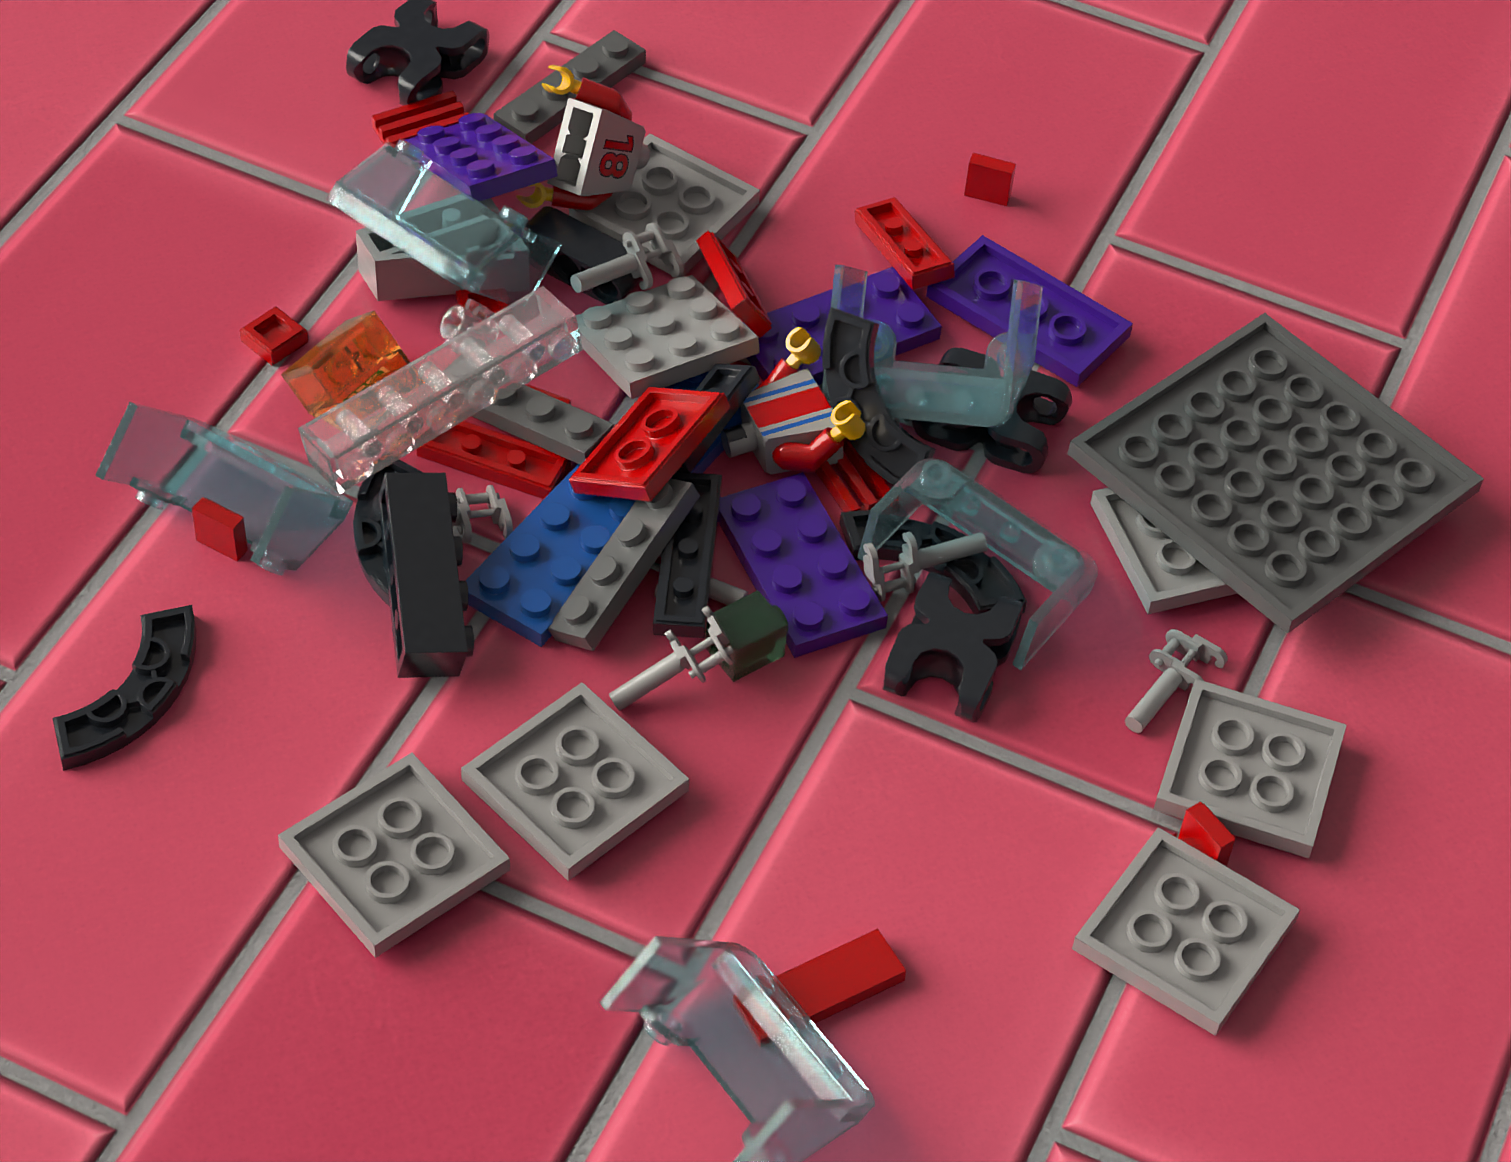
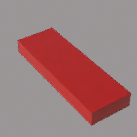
[855,197,955,290]
[696,230,772,338]
[416,412,571,499]
[732,928,906,1049]

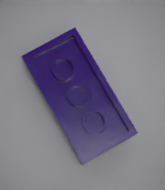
[404,113,558,204]
[926,235,1133,387]
[743,267,942,385]
[718,472,888,658]

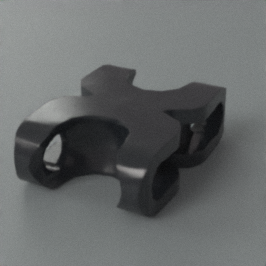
[346,0,490,106]
[911,347,1072,473]
[882,571,1024,722]

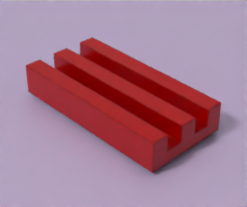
[372,90,469,155]
[815,437,895,512]

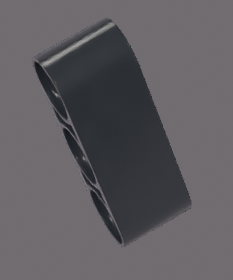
[515,206,643,305]

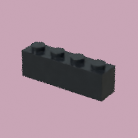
[378,473,474,678]

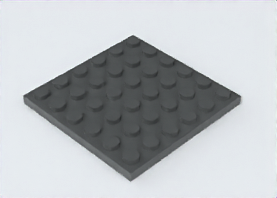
[1068,313,1484,634]

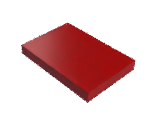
[569,387,731,502]

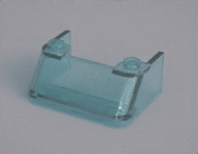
[326,139,562,309]
[822,265,1043,428]
[95,402,353,575]
[858,458,1098,670]
[599,936,875,1162]

